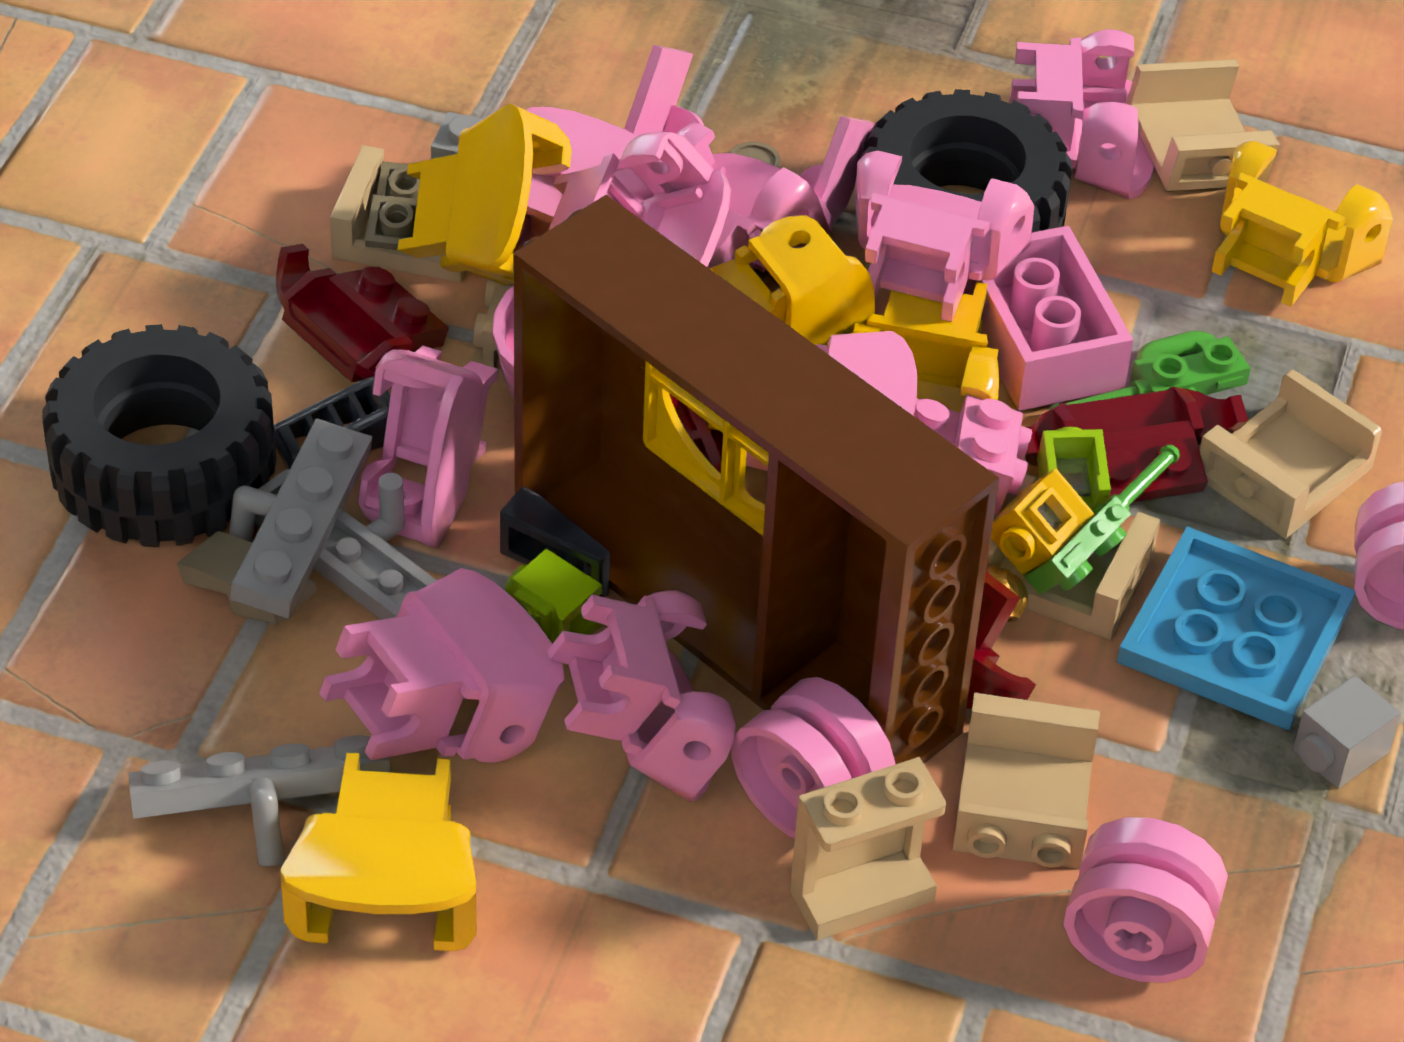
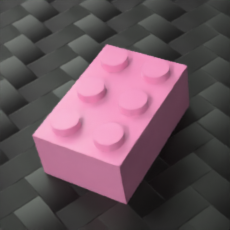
[963,225,1133,411]

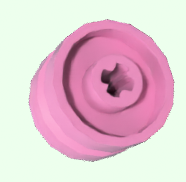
[1354,481,1404,630]
[731,677,896,839]
[1063,817,1228,983]

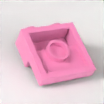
[914,394,1032,515]

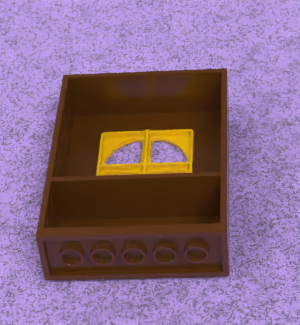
[513,195,999,764]

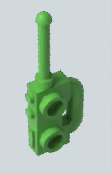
[1048,330,1251,411]
[1024,445,1179,594]

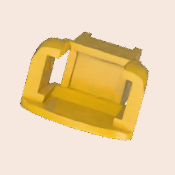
[397,103,572,286]
[709,215,875,345]
[849,282,999,413]
[280,753,477,951]

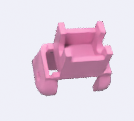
[676,122,833,272]
[319,568,565,763]

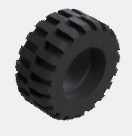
[861,89,1072,233]
[42,324,277,547]

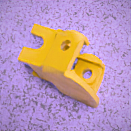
[1212,140,1393,307]

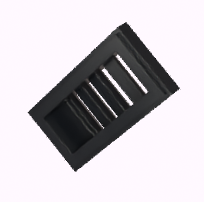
[274,376,390,470]
[500,486,610,597]

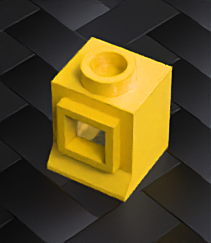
[991,468,1095,576]

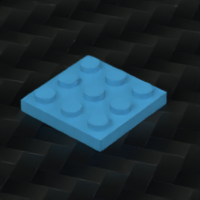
[1116,526,1356,731]

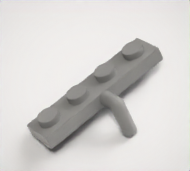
[229,418,372,619]
[255,468,437,620]
[128,735,391,866]

